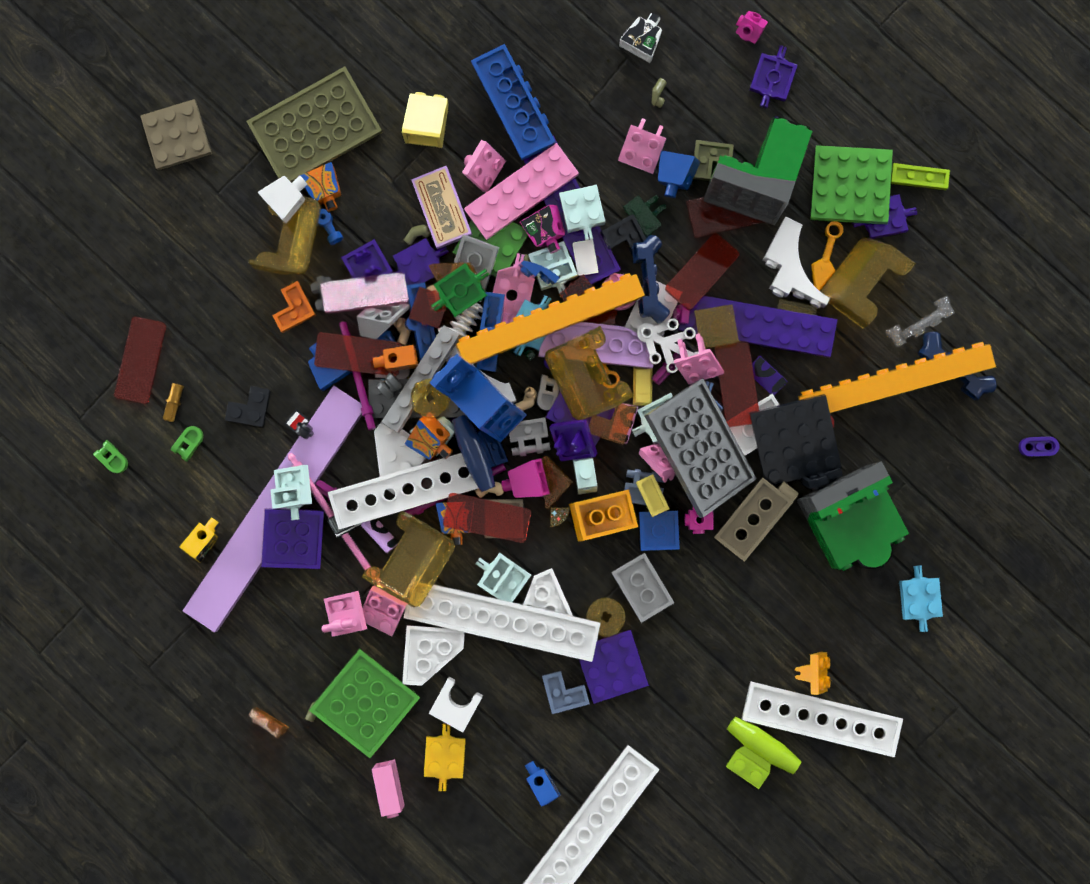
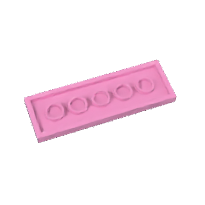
[464,143,579,240]

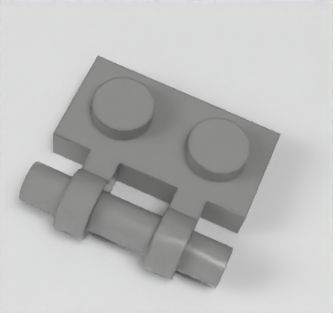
[509,418,550,456]

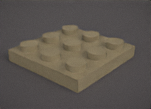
[141,99,212,170]

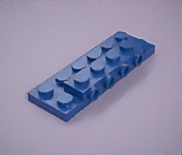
[471,44,556,160]

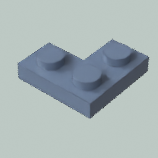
[542,671,589,714]

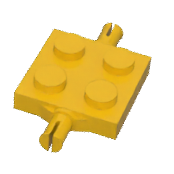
[424,723,465,791]

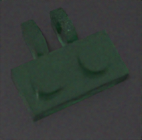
[623,195,667,237]

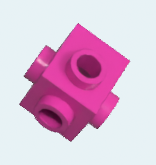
[736,11,768,44]
[685,507,713,534]

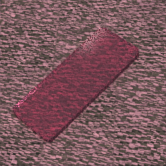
[320,272,409,313]

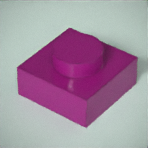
[673,303,690,325]

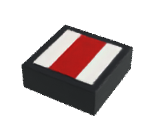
[284,409,310,436]

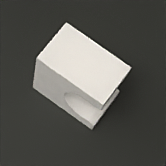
[429,677,483,732]

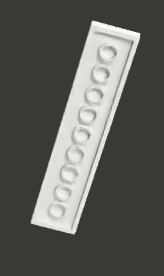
[404,580,601,662]
[523,745,659,884]

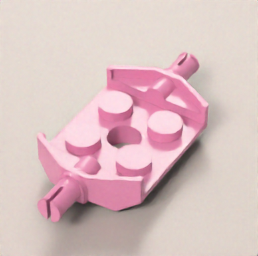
[493,253,535,324]

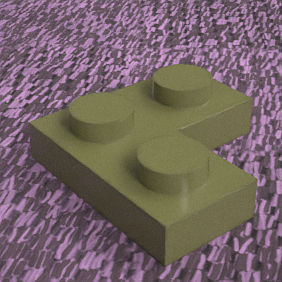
[693,140,734,181]

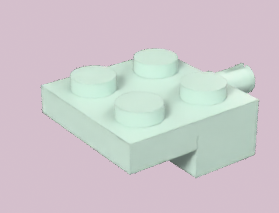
[559,185,605,241]
[528,241,577,297]
[271,465,312,520]
[476,553,531,602]

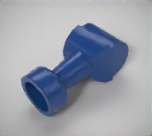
[315,209,344,245]

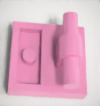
[363,585,407,636]
[322,591,367,637]

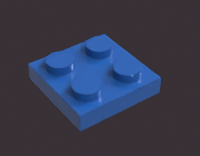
[639,511,680,551]

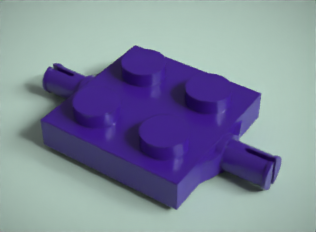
[749,46,797,109]
[852,194,917,240]
[389,238,449,285]

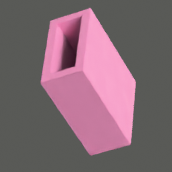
[372,759,405,818]

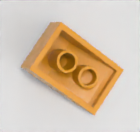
[569,490,638,541]

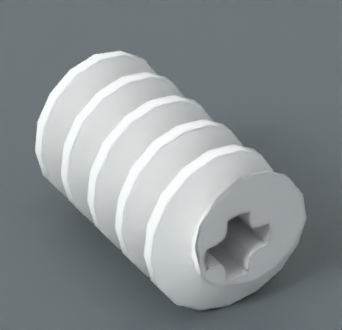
[448,303,483,338]

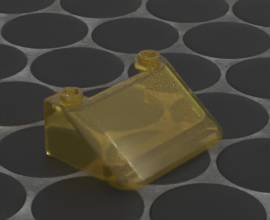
[362,511,455,607]

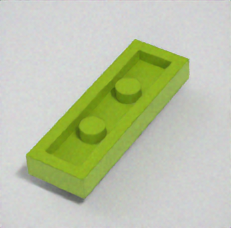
[891,163,950,190]

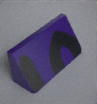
[745,356,788,396]

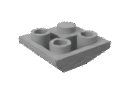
[357,298,410,339]

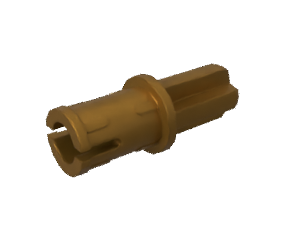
[163,383,184,422]

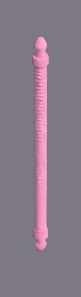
[288,453,380,585]

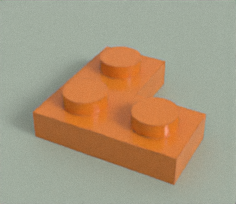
[272,281,316,333]

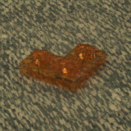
[589,402,636,445]

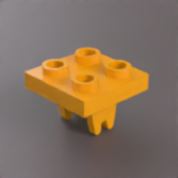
[795,652,831,695]

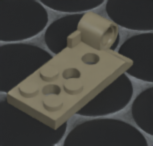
[714,478,799,562]

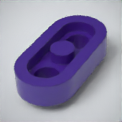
[1019,437,1059,457]

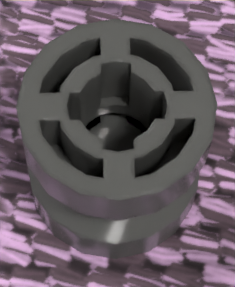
[376,372,403,399]

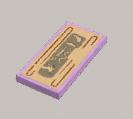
[412,166,472,249]

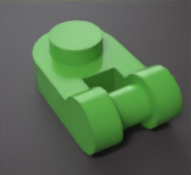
[171,426,204,462]
[93,440,128,473]

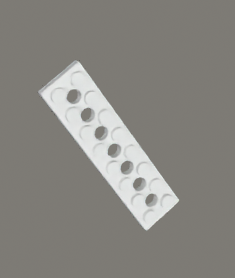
[328,453,478,529]
[742,681,903,757]

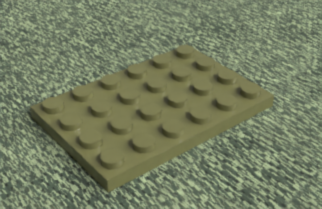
[246,66,383,183]

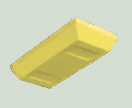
[633,367,653,406]
[636,474,669,517]

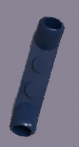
[632,235,670,323]
[918,332,997,401]

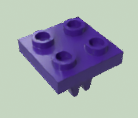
[341,239,393,292]
[549,419,597,461]

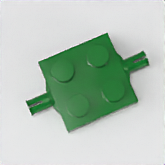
[431,263,490,317]

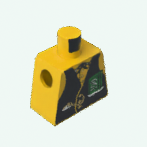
[180,517,220,563]

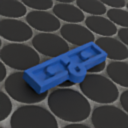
[405,283,436,361]

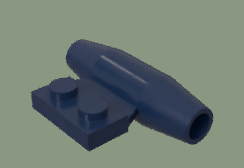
[452,415,508,492]

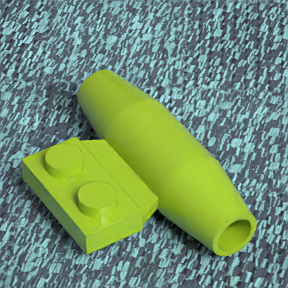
[726,717,801,789]

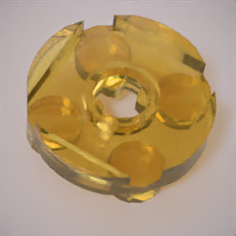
[410,378,450,418]
[586,597,625,637]

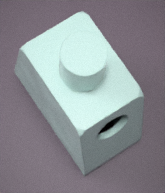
[573,457,597,495]

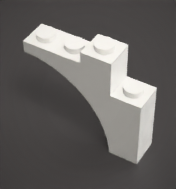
[763,217,830,308]

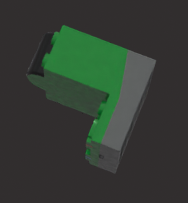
[703,115,812,226]
[797,461,909,571]

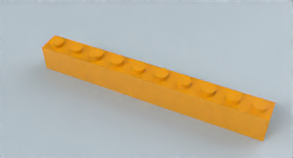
[456,273,645,364]
[798,342,996,413]

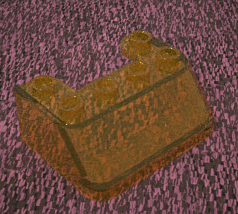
[249,196,321,275]
[821,238,916,329]
[545,326,634,420]

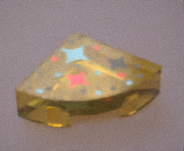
[551,508,570,527]

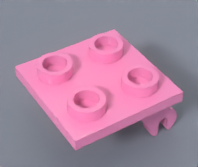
[618,118,666,174]
[674,333,724,384]

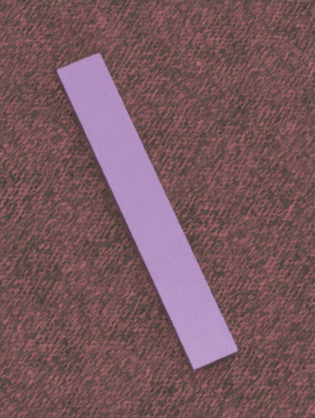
[183,386,362,632]

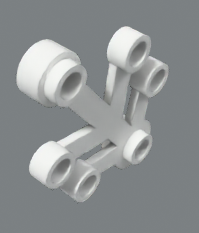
[637,319,699,373]

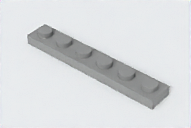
[381,325,461,433]

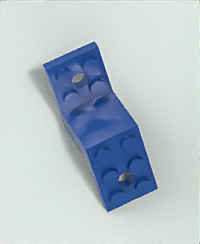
[429,354,527,443]

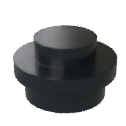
[295,422,314,439]

